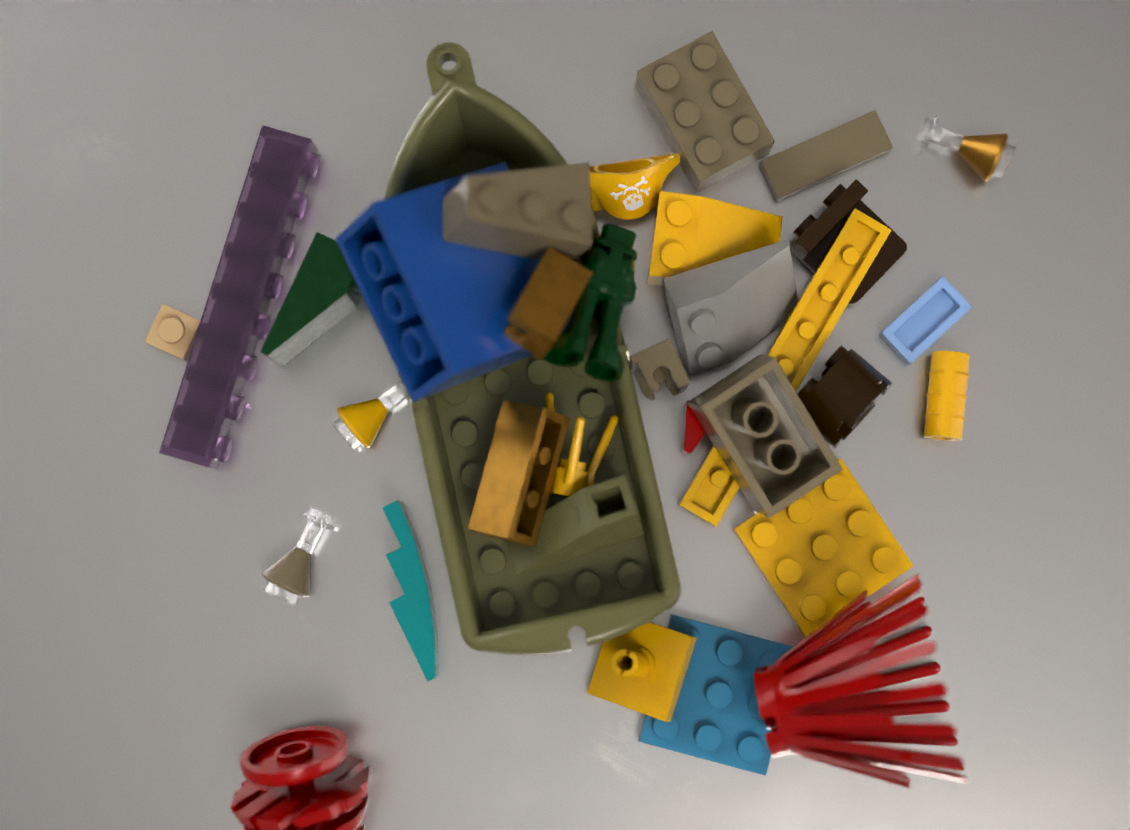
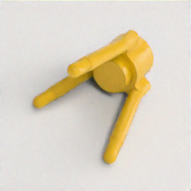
[545,392,619,496]

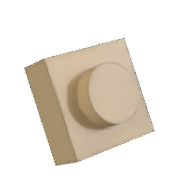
[144,303,204,361]

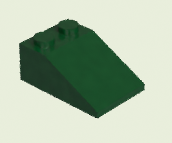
[260,232,364,366]

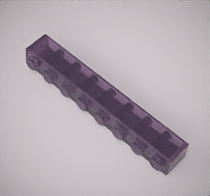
[159,125,321,470]

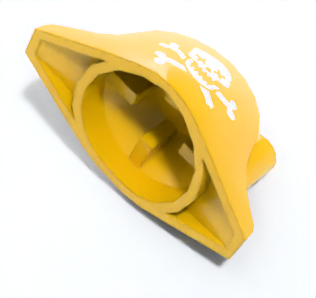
[589,153,680,220]

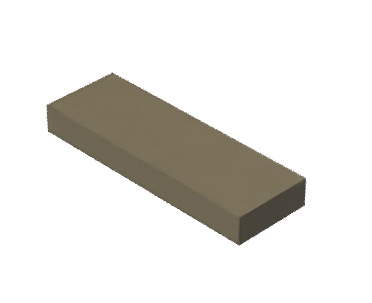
[759,110,893,202]

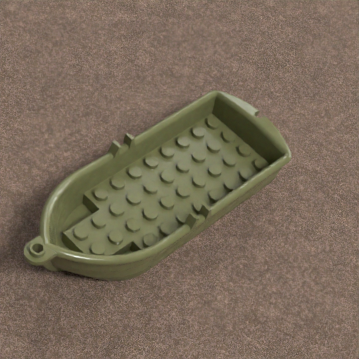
[384,42,681,655]

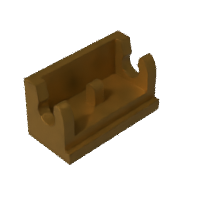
[504,246,593,361]

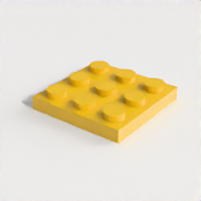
[733,458,913,637]

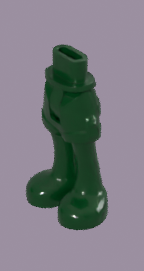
[543,223,638,382]

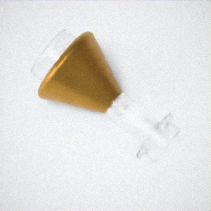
[916,116,1016,181]

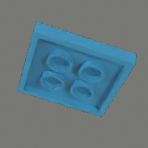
[639,614,793,776]

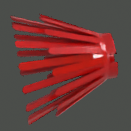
[754,573,968,788]

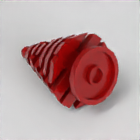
[230,726,370,830]

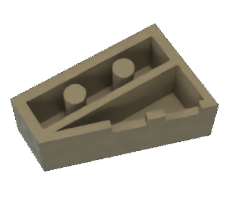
[442,163,592,261]

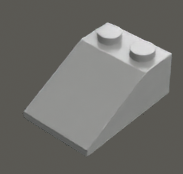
[663,240,798,375]

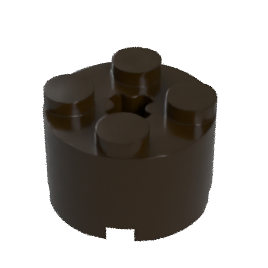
[797,346,892,449]

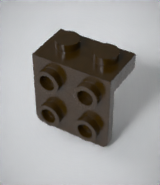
[790,179,907,305]

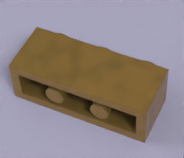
[468,400,570,547]

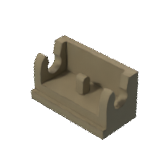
[629,338,690,401]

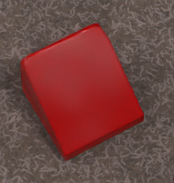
[681,400,706,456]

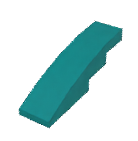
[383,500,439,682]

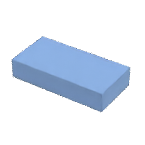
[879,276,972,366]

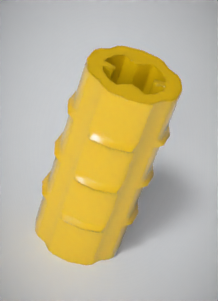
[924,351,970,441]

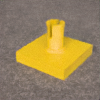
[587,622,697,722]

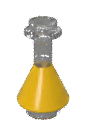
[332,372,408,450]

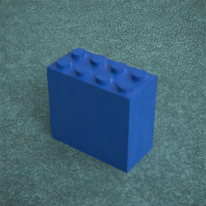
[335,162,575,403]

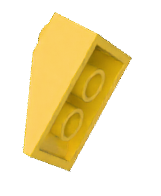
[647,191,783,287]

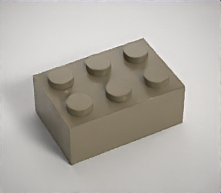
[635,31,775,193]
[687,355,842,518]

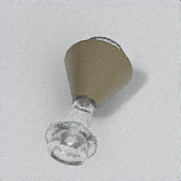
[262,506,334,605]

